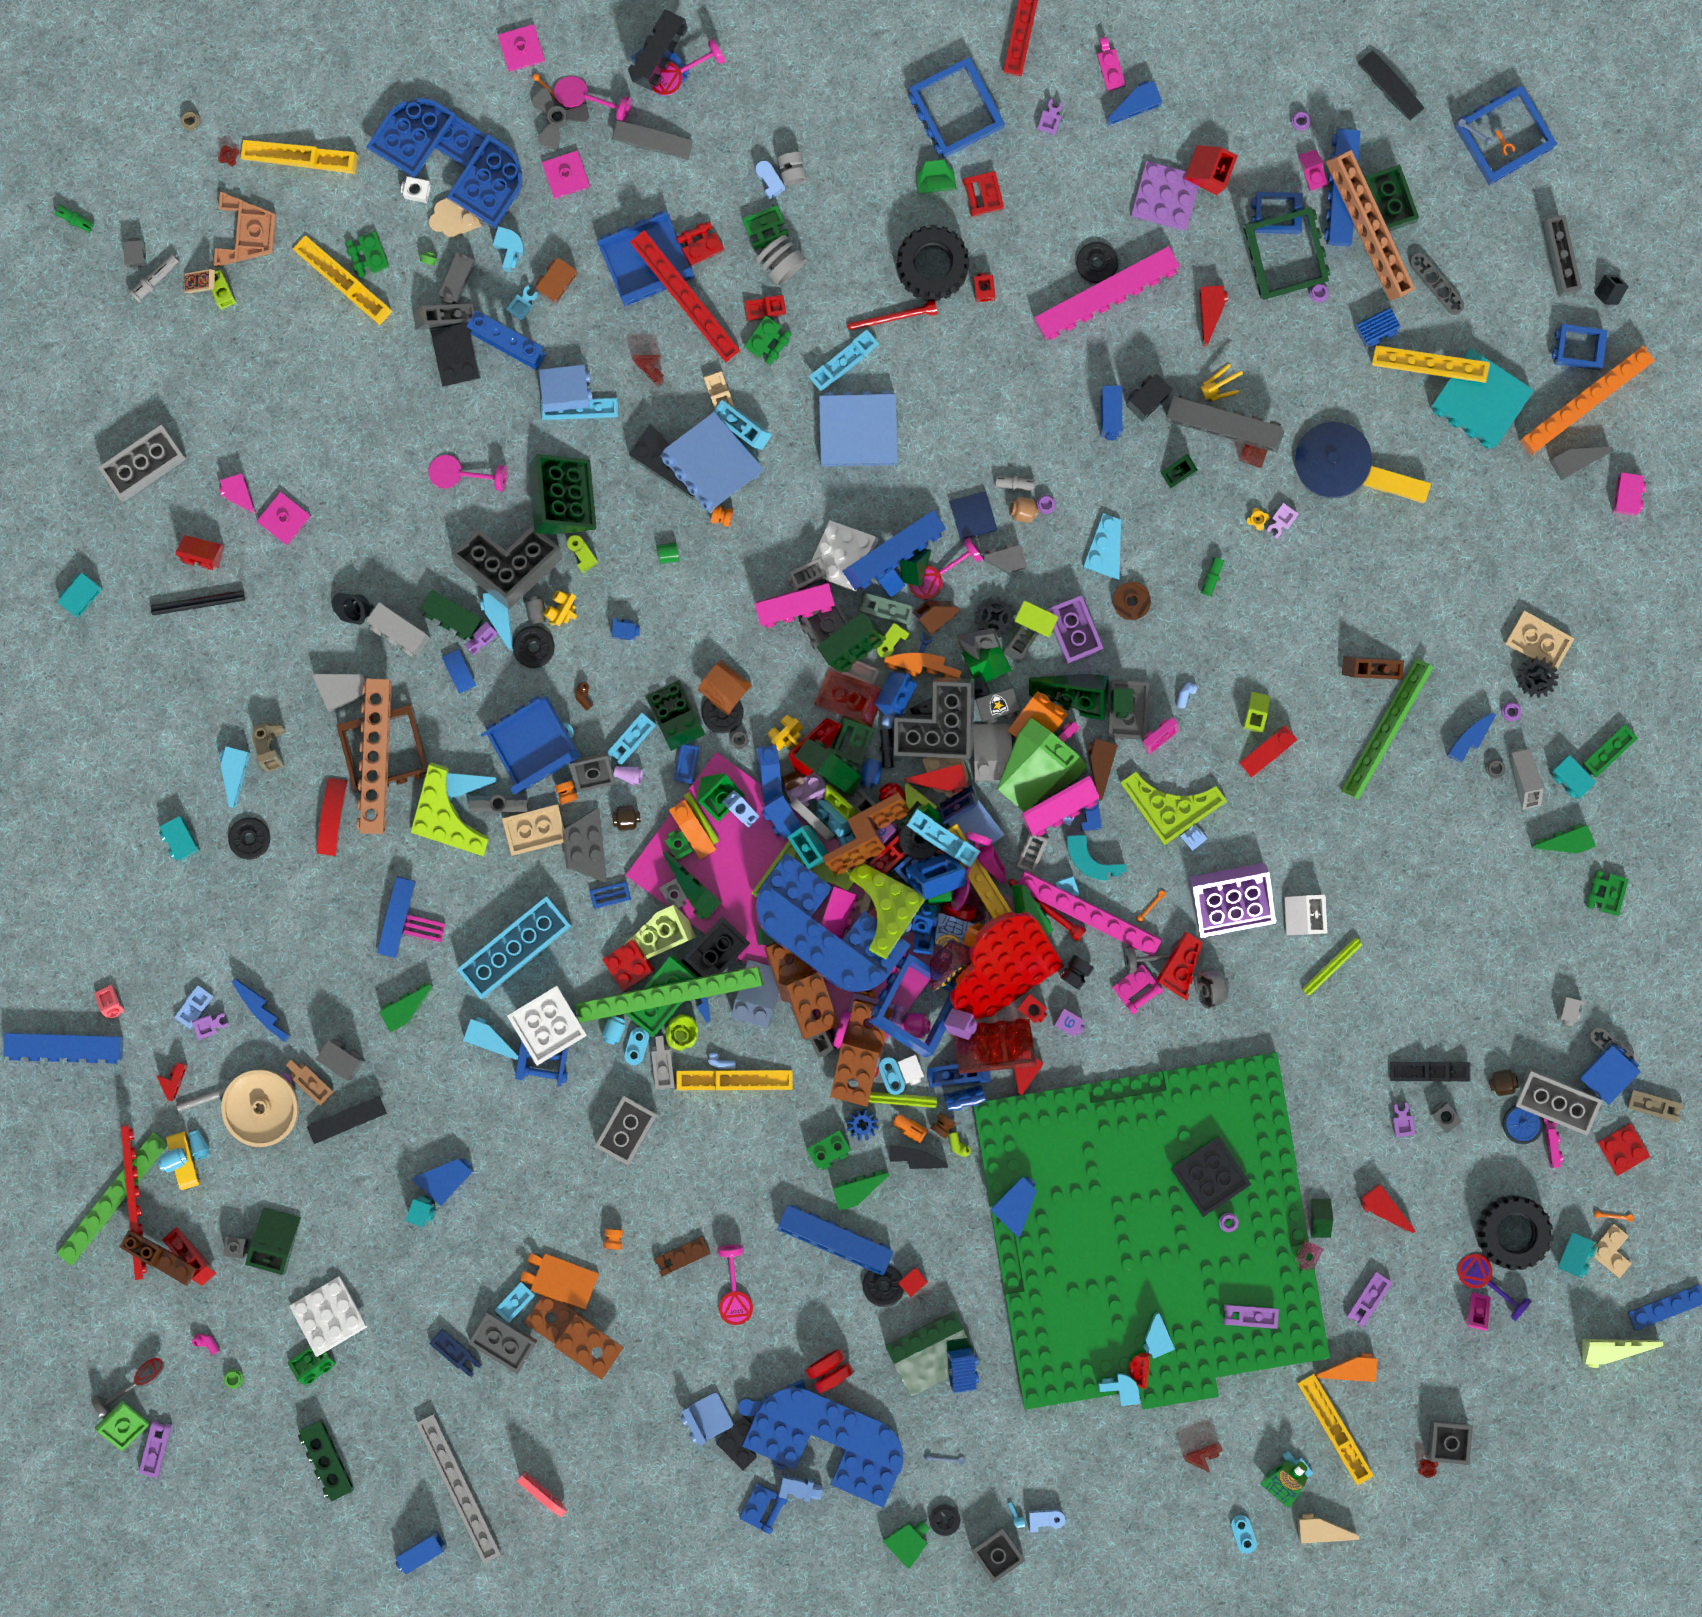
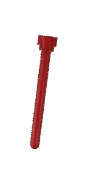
[847,300,938,330]
[1008,879,1087,942]

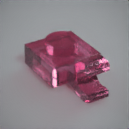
[964,889,985,923]

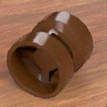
[930,1113,957,1139]

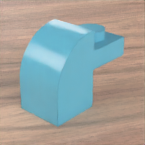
[493,226,524,272]
[1098,1373,1140,1406]

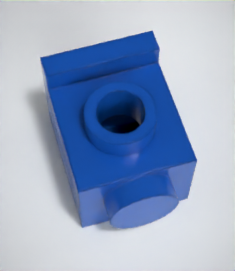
[611,618,640,641]

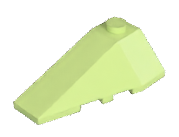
[624,905,696,959]
[1582,1339,1663,1368]

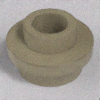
[181,111,200,130]

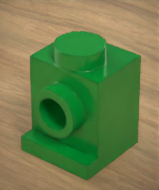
[665,830,694,861]

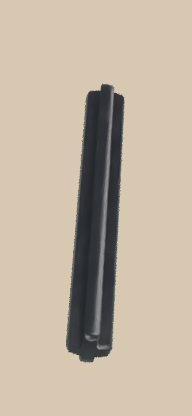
[150,590,245,615]

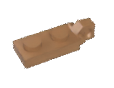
[286,1059,334,1106]

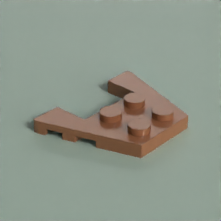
[214,192,276,267]

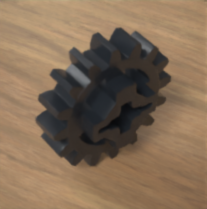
[974,596,1015,638]
[1517,656,1559,698]

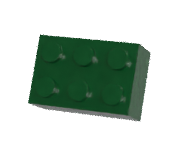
[1364,164,1419,232]
[816,612,886,673]
[795,738,863,796]

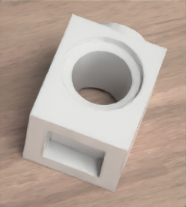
[401,177,431,203]
[898,1055,924,1085]

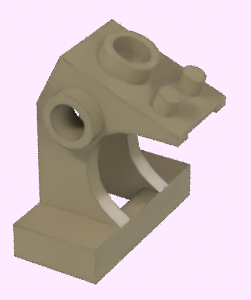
[252,723,286,773]

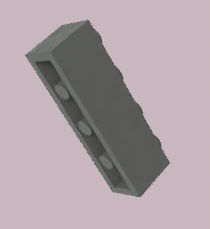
[1542,215,1582,297]

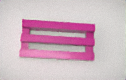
[403,915,446,943]

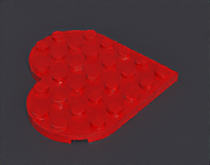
[950,911,1064,1019]

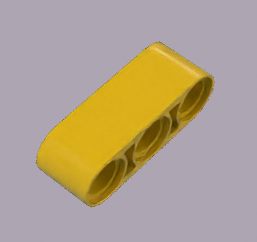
[166,1131,200,1190]

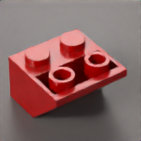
[1184,145,1238,195]
[175,535,224,571]

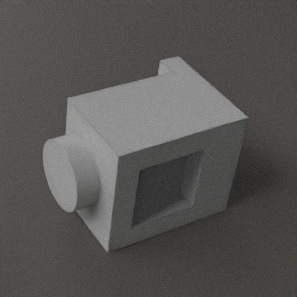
[1558,997,1585,1027]

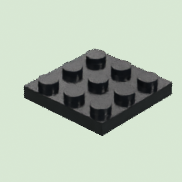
[1170,1136,1251,1217]

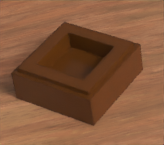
[781,770,805,791]

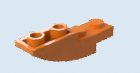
[884,653,962,678]

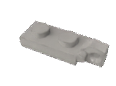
[651,1035,675,1090]

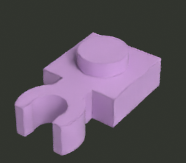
[1266,503,1299,539]

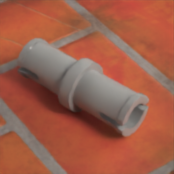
[996,475,1035,491]

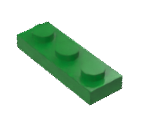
[1582,725,1638,778]

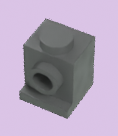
[660,879,688,909]

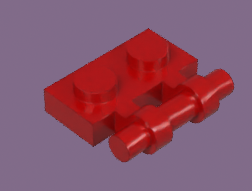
[676,221,724,267]

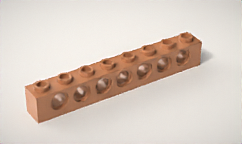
[1326,150,1415,300]
[357,679,392,835]

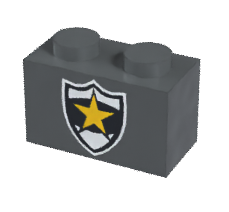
[976,688,1019,725]

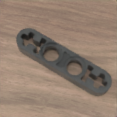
[1410,253,1464,315]

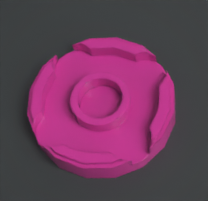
[833,1011,851,1049]

